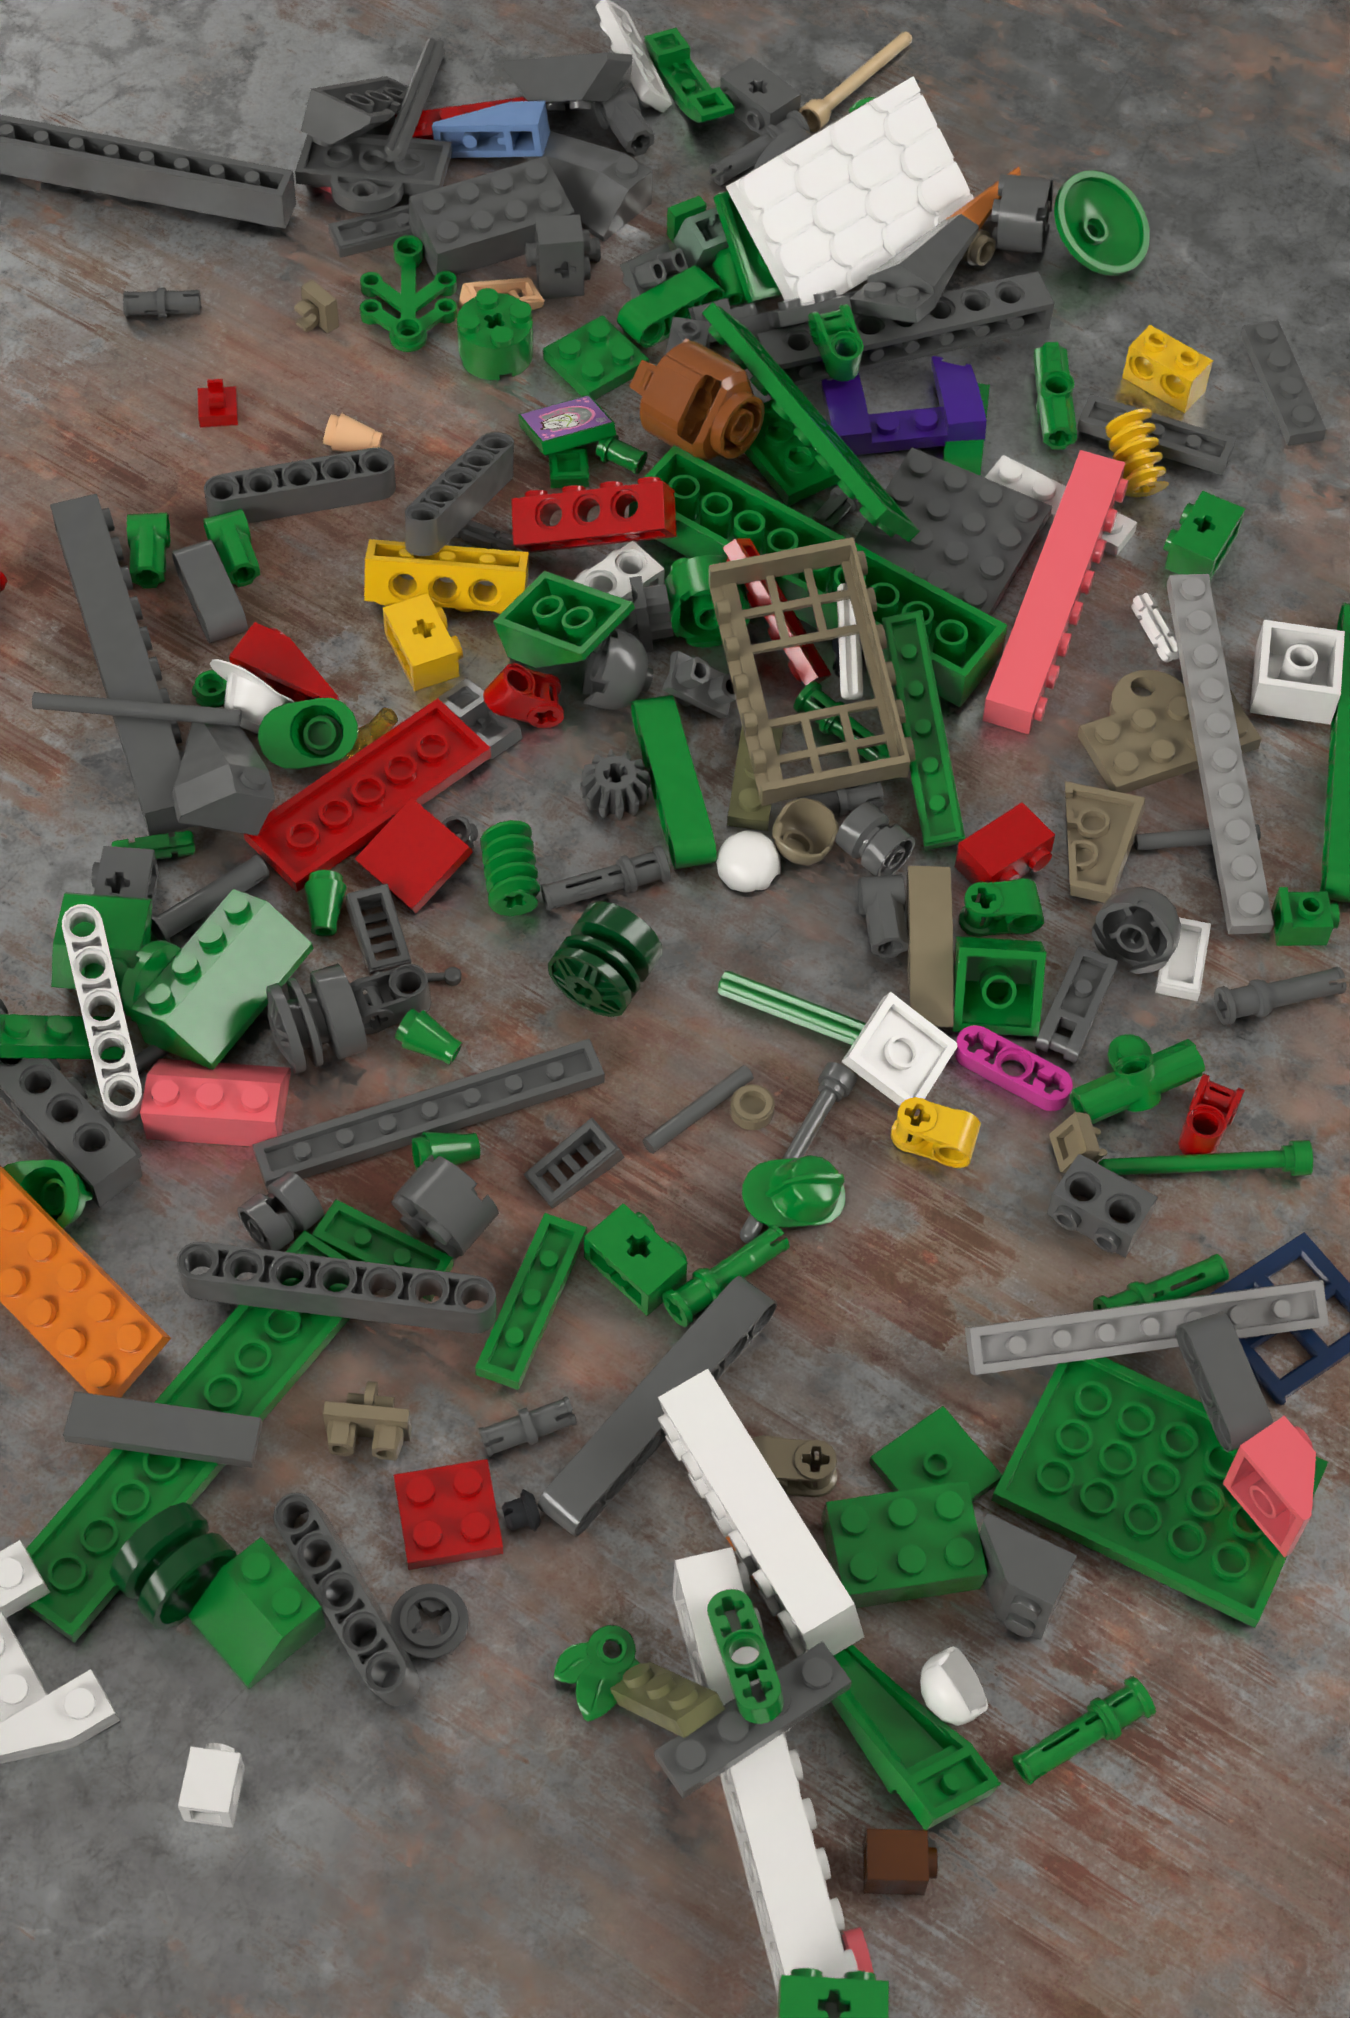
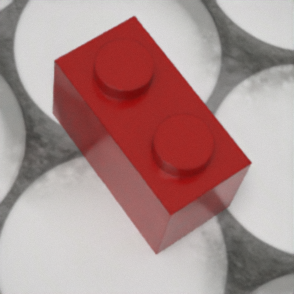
[954,802,1055,894]

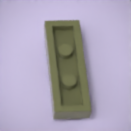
[727,727,783,831]
[610,1661,725,1738]

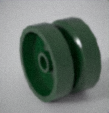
[109,1502,237,1630]

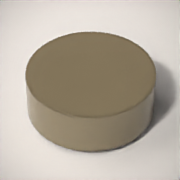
[730,1084,775,1130]

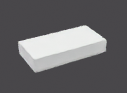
[1155,917,1211,1001]

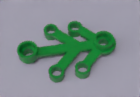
[360,235,457,352]

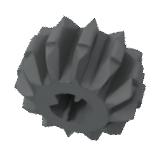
[580,749,651,821]

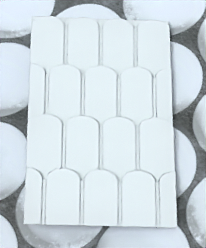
[726,76,974,304]

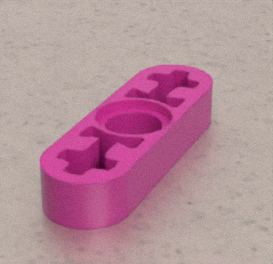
[954,1025,1073,1111]

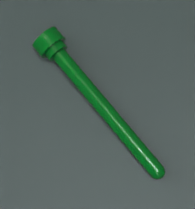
[1098,1140,1313,1176]

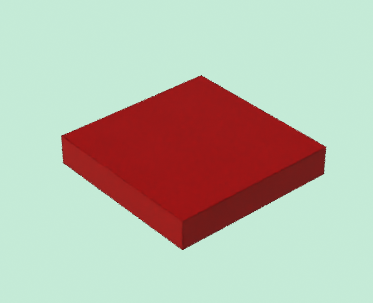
[355,797,473,914]

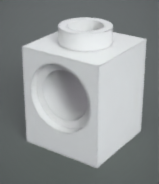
[178,1743,245,1828]

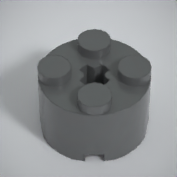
[992,174,1054,253]
[391,1155,499,1261]

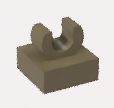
[294,280,339,334]
[1049,1112,1107,1173]

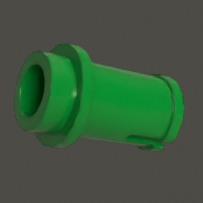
[596,434,648,475]

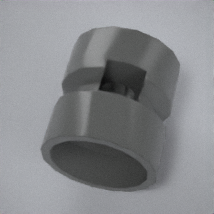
[835,802,915,876]
[237,1170,324,1251]

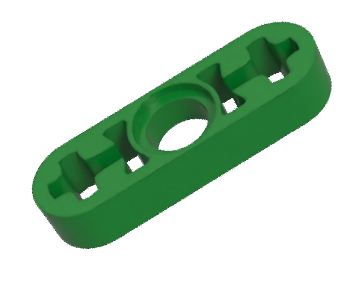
[707,1589,784,1724]

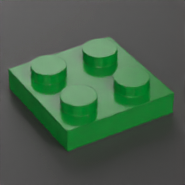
[543,315,649,400]

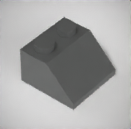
[979,1513,1077,1640]

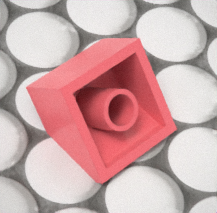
[1223,1415,1316,1558]

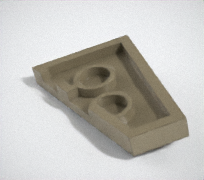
[1065,781,1145,903]

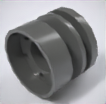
[266,963,368,1074]

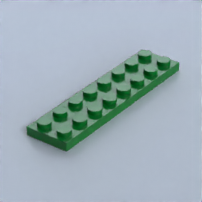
[702,302,920,542]

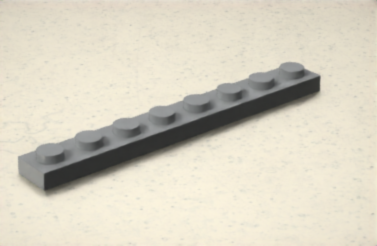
[965,1280,1329,1375]

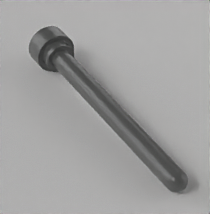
[740,1062,857,1243]

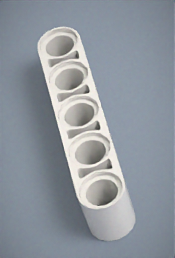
[62,904,143,1122]

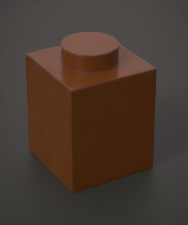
[863,1828,938,1895]

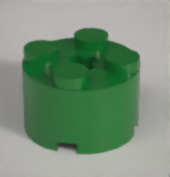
[457,288,533,381]
[664,554,750,648]

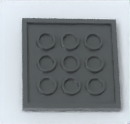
[854,448,1052,616]

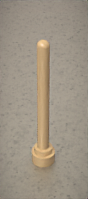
[799,32,912,132]

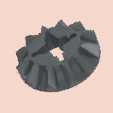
[390,1584,469,1662]

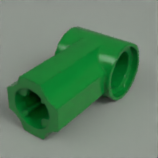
[203,509,261,587]
[127,513,171,589]

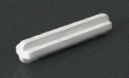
[837,583,863,700]

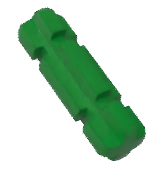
[111,830,196,860]

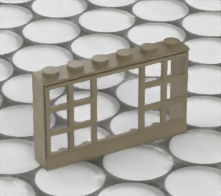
[708,537,915,807]

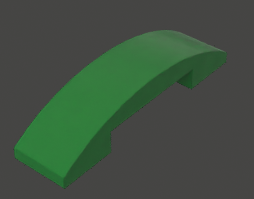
[644,27,734,122]

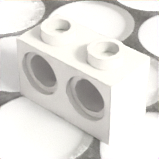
[573,541,665,602]

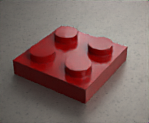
[394,1459,503,1570]

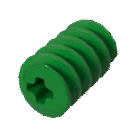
[480,820,540,916]

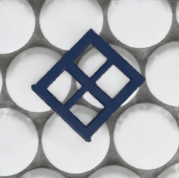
[1210,1232,1350,1405]

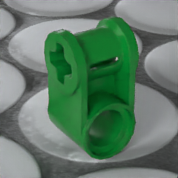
[808,304,864,382]
[959,878,1044,937]

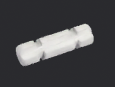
[1131,593,1179,662]

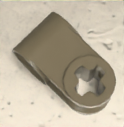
[752,1435,837,1497]

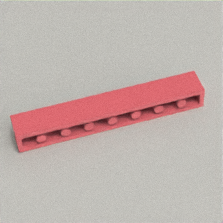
[982,450,1129,735]

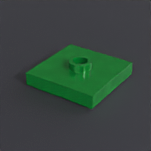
[869,1406,1002,1503]

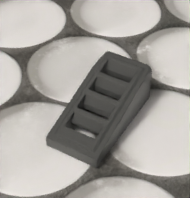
[345,884,412,974]
[523,1118,624,1209]

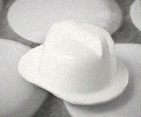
[210,659,294,734]

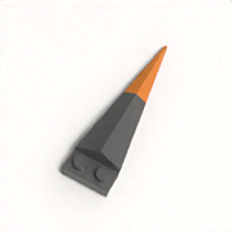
[850,167,1020,323]

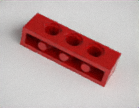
[511,477,676,553]

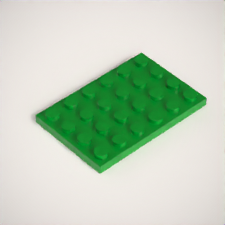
[991,1357,1329,1628]

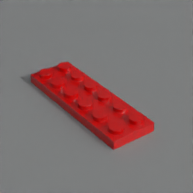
[243,698,491,892]

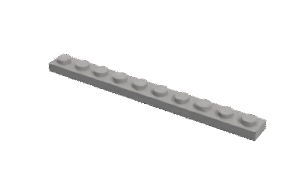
[1166,574,1274,934]

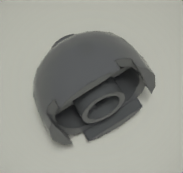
[582,628,654,710]
[1092,886,1181,974]

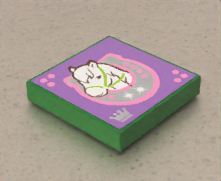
[518,395,616,456]

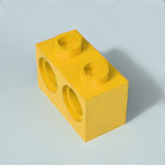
[1122,325,1213,414]

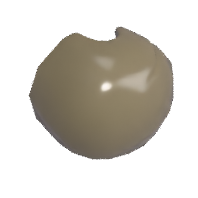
[772,797,839,866]

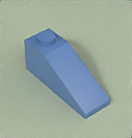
[432,101,550,158]

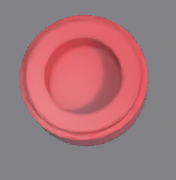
[841,1927,874,1973]

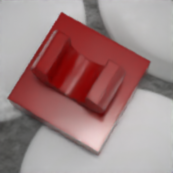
[197,379,238,427]

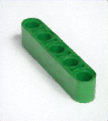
[631,694,717,870]

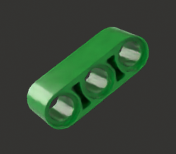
[617,266,725,348]

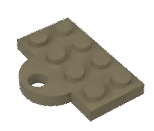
[1077,670,1262,793]

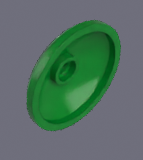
[1054,170,1150,276]

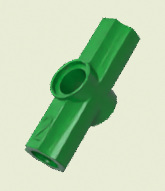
[1033,342,1077,450]
[1069,1039,1206,1124]

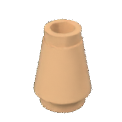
[323,413,383,452]

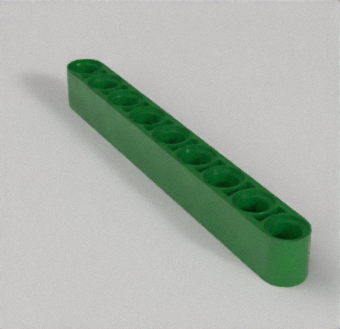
[1320,603,1350,903]

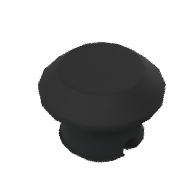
[502,1489,541,1531]

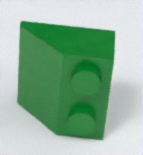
[51,892,152,993]
[952,936,1047,1037]
[188,1537,326,1689]

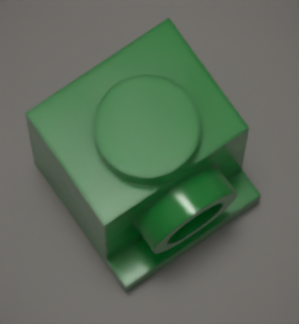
[1271,887,1340,946]

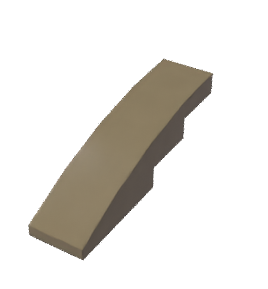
[907,866,954,1030]

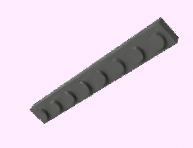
[252,1039,605,1190]

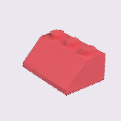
[140,1059,291,1147]

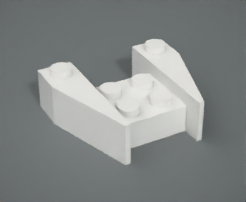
[0,1540,120,1764]

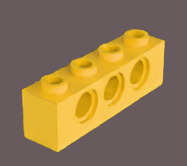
[364,539,529,614]

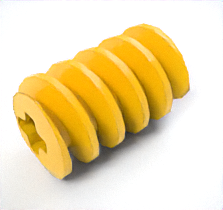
[1105,409,1169,497]

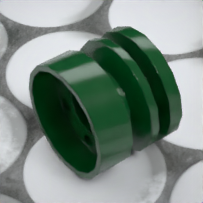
[548,901,663,1017]

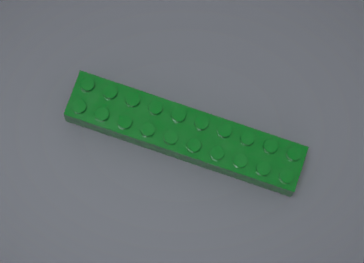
[629,445,1008,707]

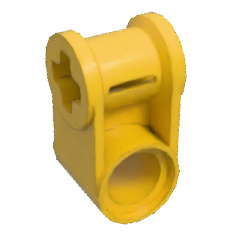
[890,1097,981,1168]

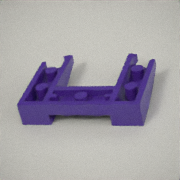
[821,356,987,455]

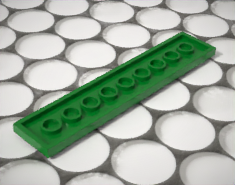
[26,1230,350,1643]

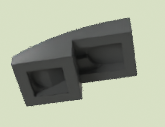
[436,678,523,760]

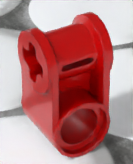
[483,663,564,728]
[1178,1073,1245,1155]

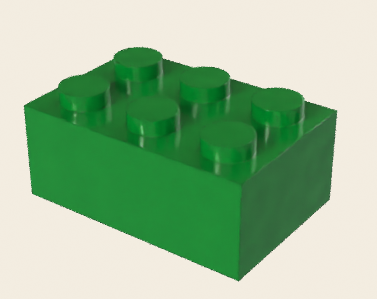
[821,1481,987,1608]

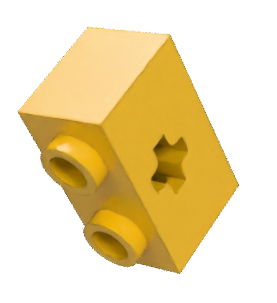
[383,593,463,692]

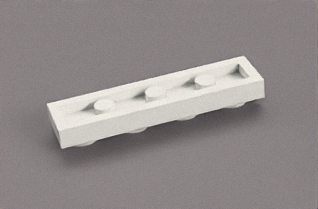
[595,0,673,113]
[985,455,1137,557]

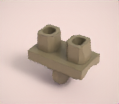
[323,1381,412,1461]

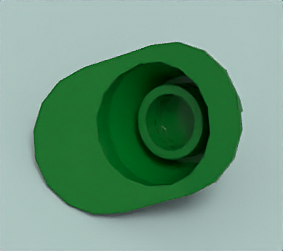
[258,698,358,769]
[742,1155,845,1228]
[3,1159,93,1229]

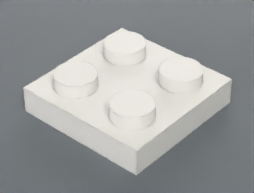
[842,992,958,1111]

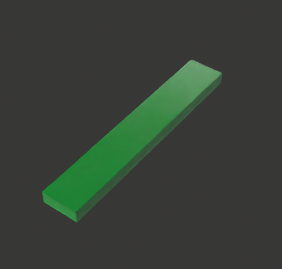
[882,610,966,851]

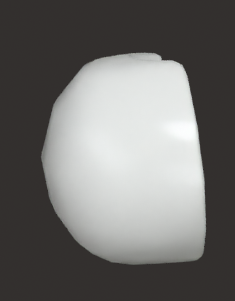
[716,830,781,893]
[920,1646,988,1726]

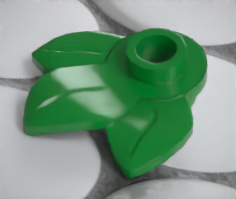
[554,1625,641,1722]

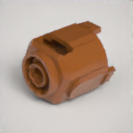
[629,338,765,462]

